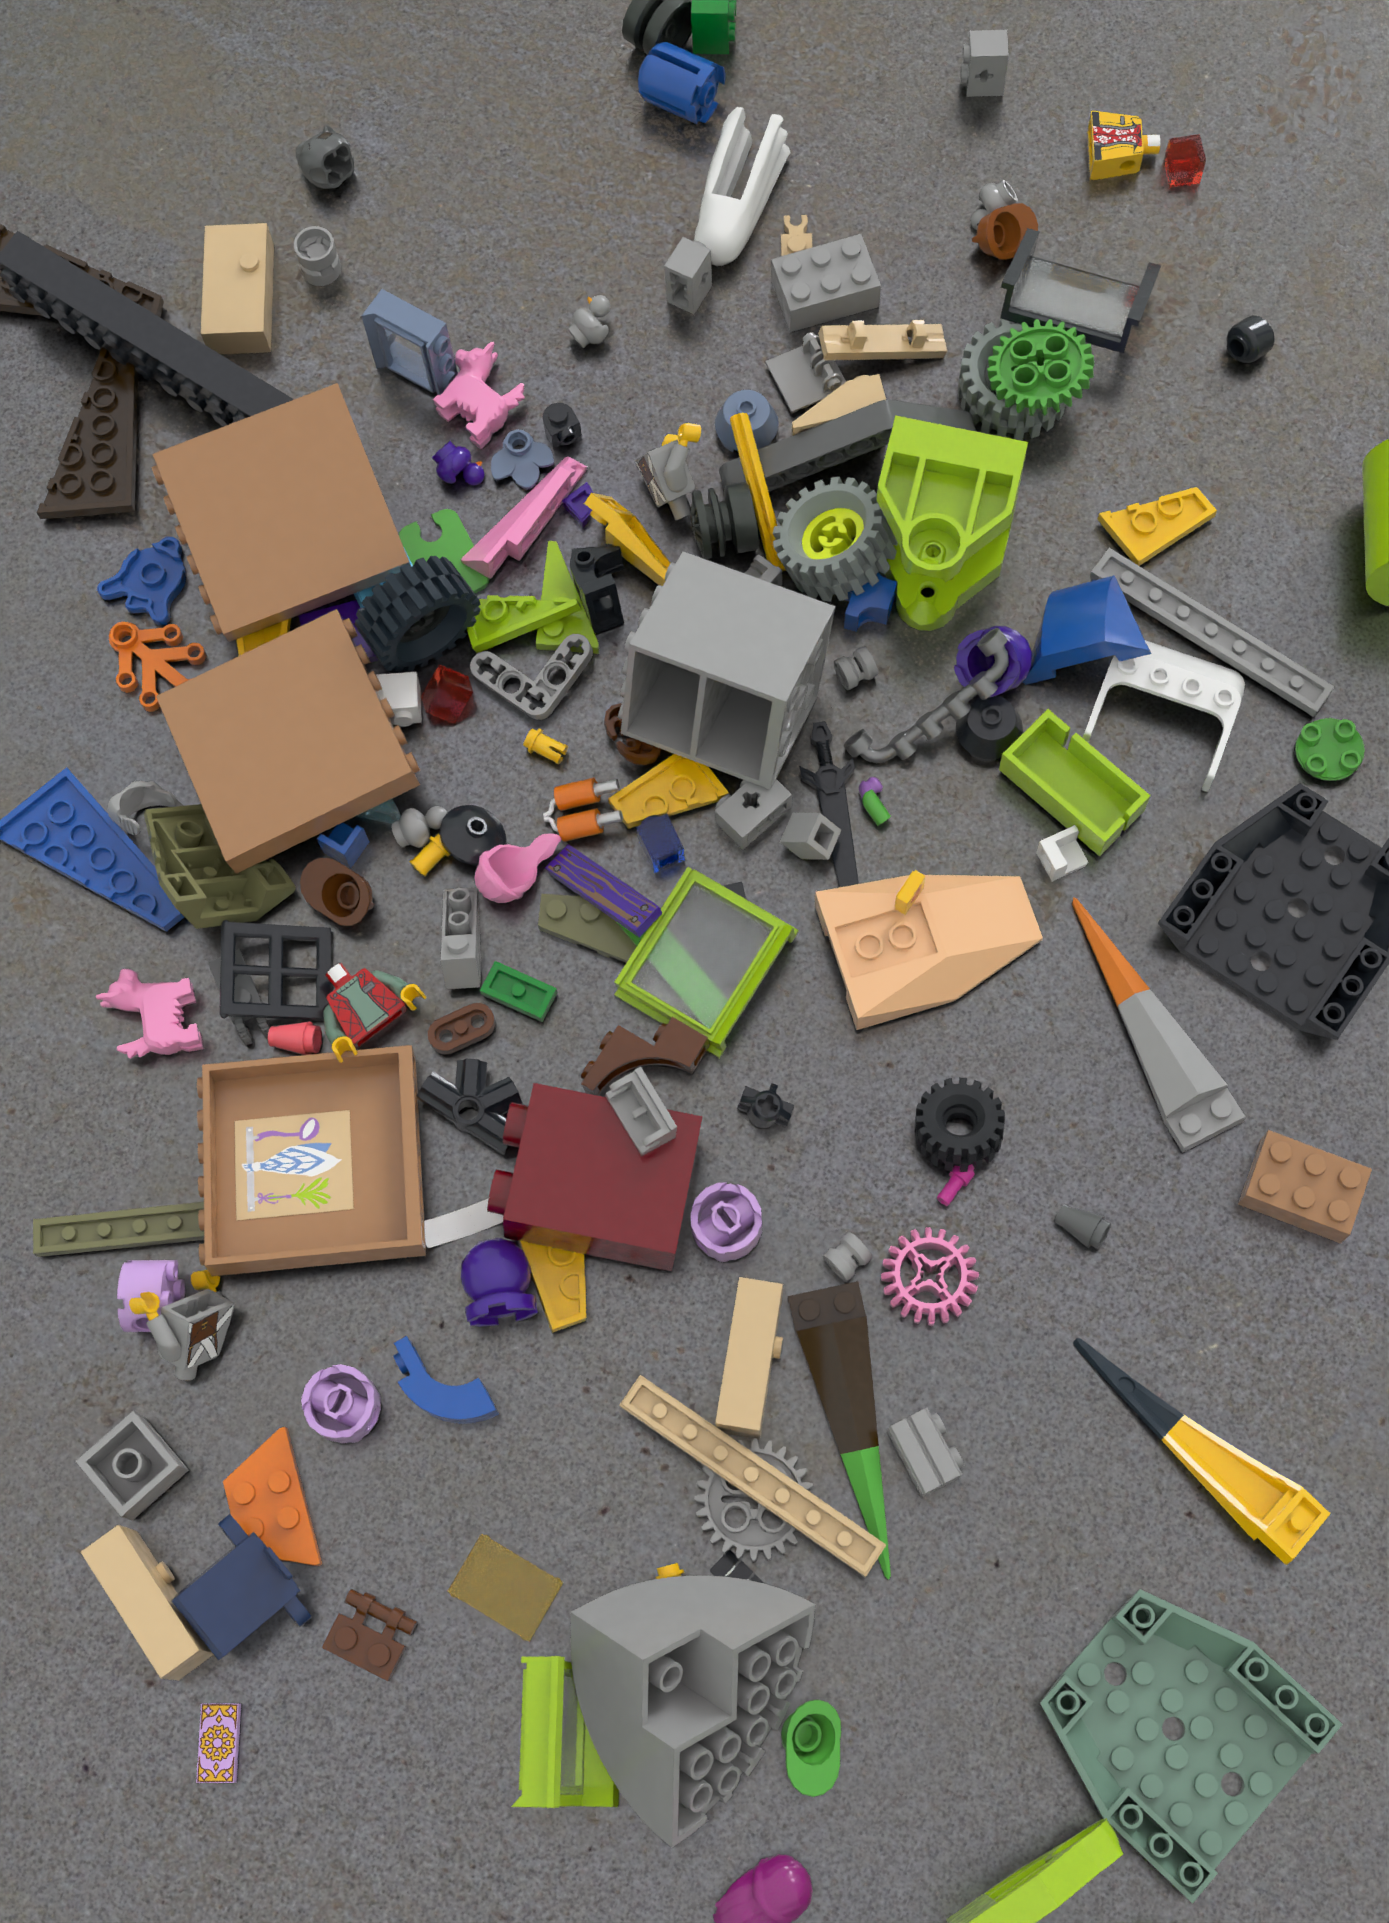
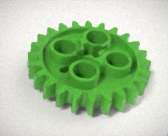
[987,319,1094,416]

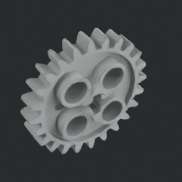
[694,1438,813,1562]

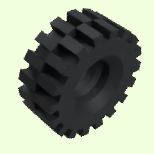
[915,1077,1005,1172]

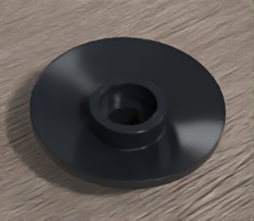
[439,805,506,865]

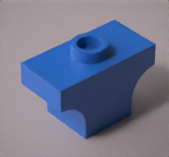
[844,572,897,632]

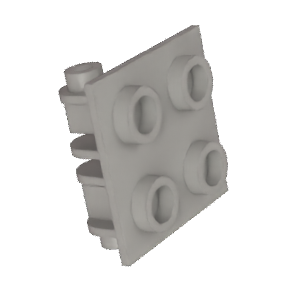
[765,332,846,413]

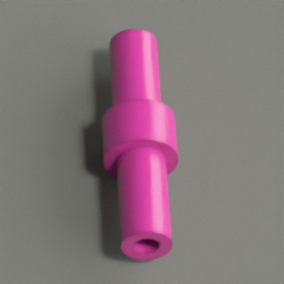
[937,1164,975,1206]

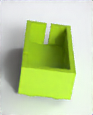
[999,709,1151,856]

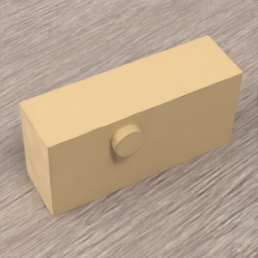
[201,223,274,354]
[715,1277,783,1440]
[81,1525,214,1681]

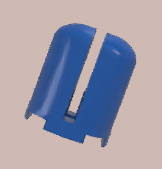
[638,42,726,124]

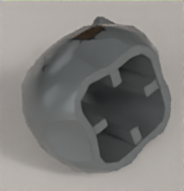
[296,126,354,189]

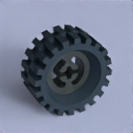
[355,556,481,673]

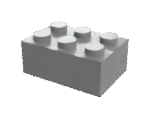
[771,234,881,332]

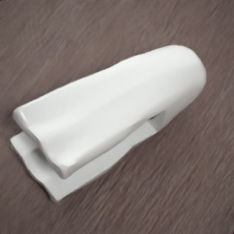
[694,107,790,266]

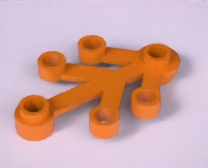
[109,622,206,712]

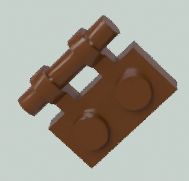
[322,1589,417,1681]

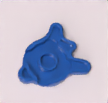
[97,537,186,626]

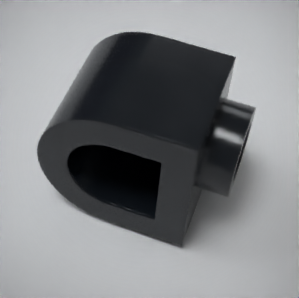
[542,403,582,449]

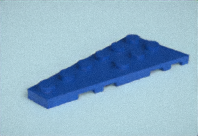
[0,767,184,932]

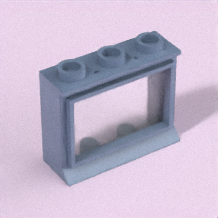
[361,289,458,395]

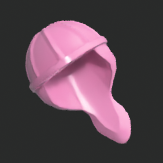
[474,833,561,903]

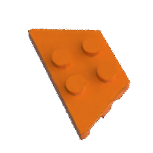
[223,1427,322,1566]

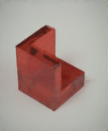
[1163,134,1206,187]
[421,664,473,723]

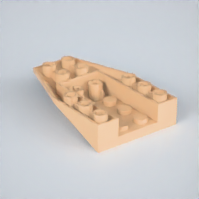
[815,875,1043,1030]

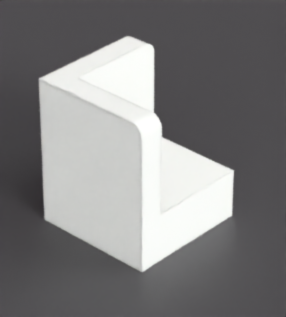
[1036,825,1088,882]

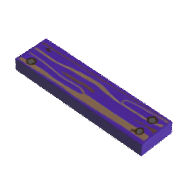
[545,844,662,938]

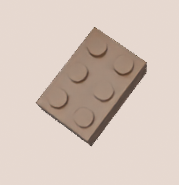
[1238,1130,1372,1243]

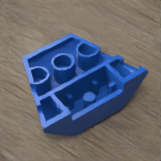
[1023,575,1152,685]

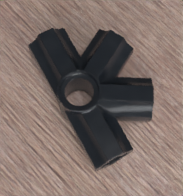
[416,1058,523,1155]

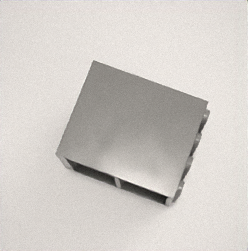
[618,552,835,790]

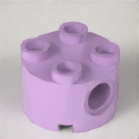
[691,1182,762,1262]
[117,1260,185,1332]
[301,1364,381,1443]

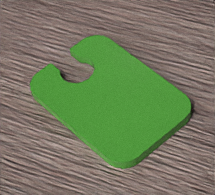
[399,509,489,593]

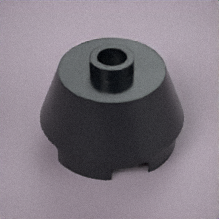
[956,696,1023,761]

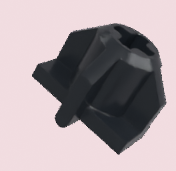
[737,1083,794,1128]

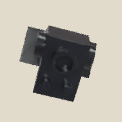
[570,544,625,634]

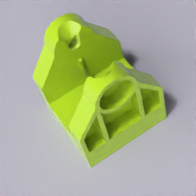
[877,415,1028,631]
[946,1818,1123,1923]

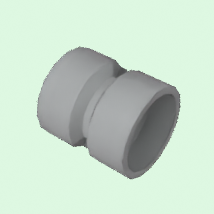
[294,226,341,286]

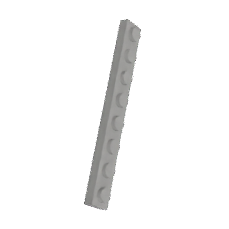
[1090,548,1334,717]

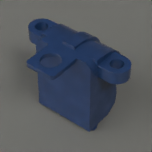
[171,1514,312,1660]

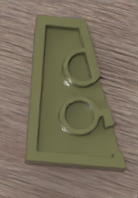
[538,894,637,963]

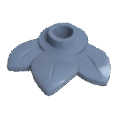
[491,429,554,489]

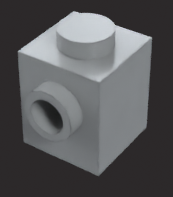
[780,813,841,860]

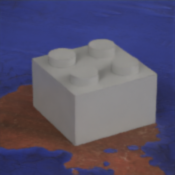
[76,1411,189,1521]

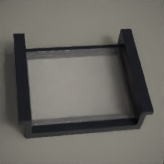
[1000,228,1161,353]

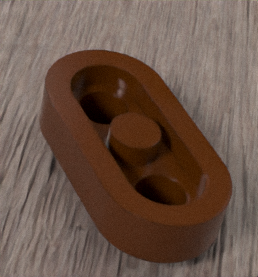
[428,1003,495,1054]

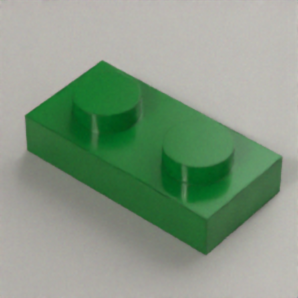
[480,961,558,1022]

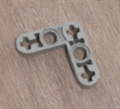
[470,634,593,720]

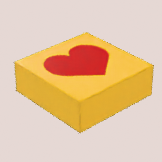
[895,870,926,915]

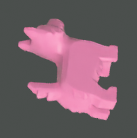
[433,342,525,449]
[96,969,203,1059]

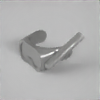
[107,781,184,835]

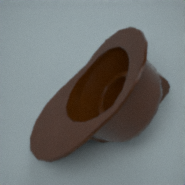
[300,858,375,926]

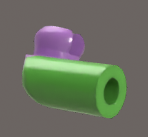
[858,777,891,826]

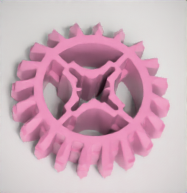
[881,1227,979,1325]

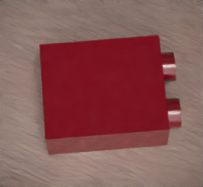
[487,1083,703,1271]

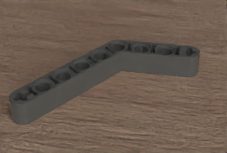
[719,399,976,492]

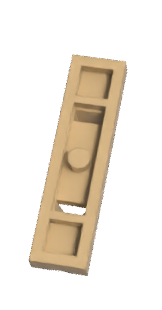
[818,320,947,360]

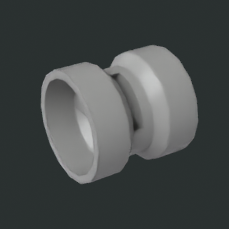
[833,646,878,690]
[823,1232,873,1282]

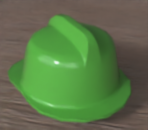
[781,1700,841,1797]

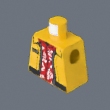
[1087,111,1160,180]

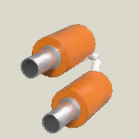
[543,778,623,842]

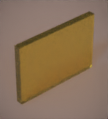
[447,1533,563,1642]

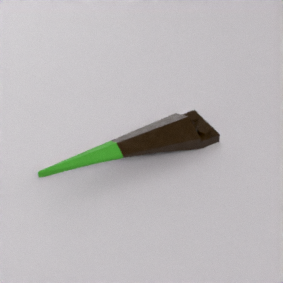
[788,1281,891,1580]

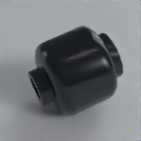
[1226,315,1275,364]

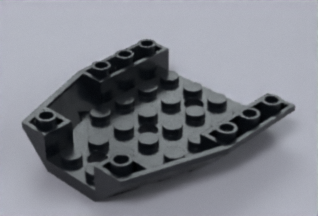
[1158,783,1389,1040]

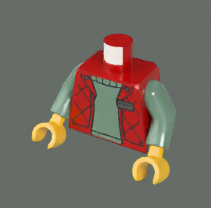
[323,963,426,1063]

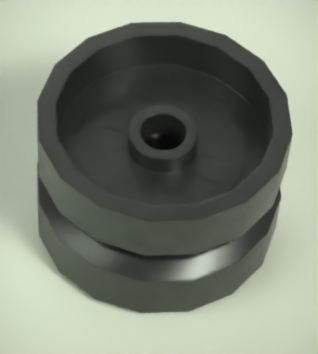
[622,0,692,55]

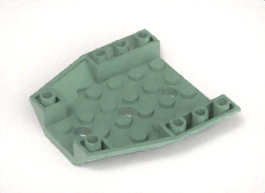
[1040,1589,1343,1904]

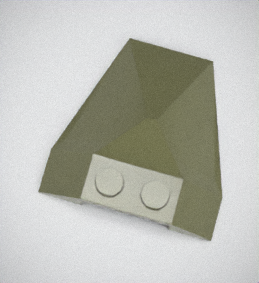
[144,804,296,929]

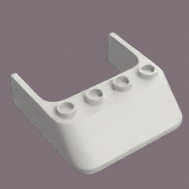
[1083,640,1245,792]

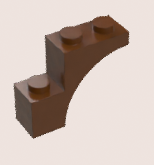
[581,1017,710,1096]

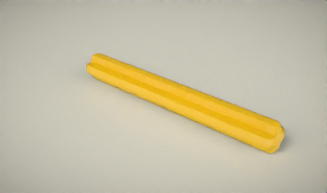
[730,413,786,572]

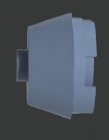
[715,390,779,452]

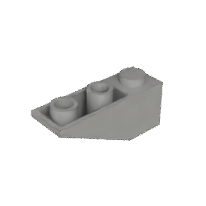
[441,887,481,990]

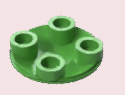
[1295,718,1365,781]

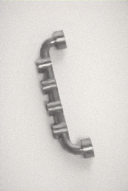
[844,628,1009,763]

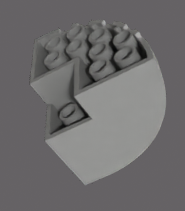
[571,1576,815,1847]

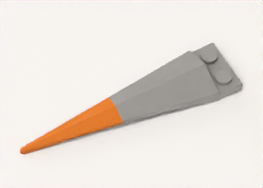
[1072,897,1246,1153]

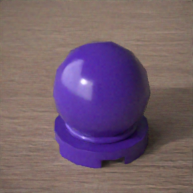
[954,626,1033,697]
[461,1238,537,1327]

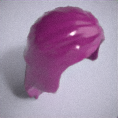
[713,1854,813,1923]

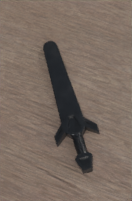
[799,721,859,887]

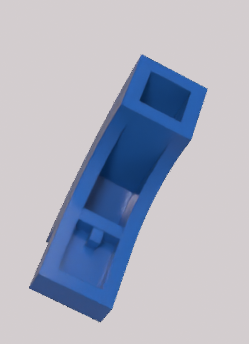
[393,1336,499,1424]

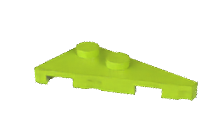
[536,541,600,654]
[467,595,582,653]

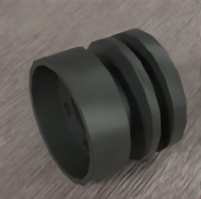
[690,482,759,559]

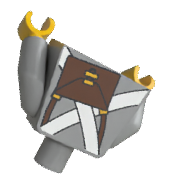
[635,423,701,520]
[129,1270,235,1381]

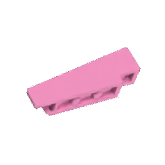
[461,457,587,579]

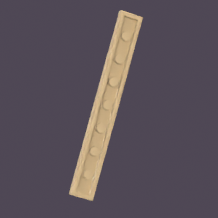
[619,1375,886,1578]

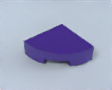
[562,482,593,528]

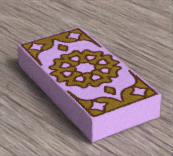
[196,1704,241,1783]

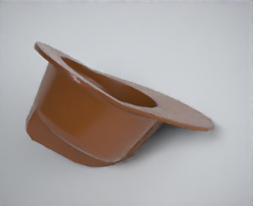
[971,203,1038,260]

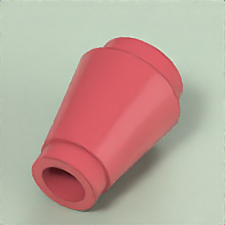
[268,1022,322,1055]

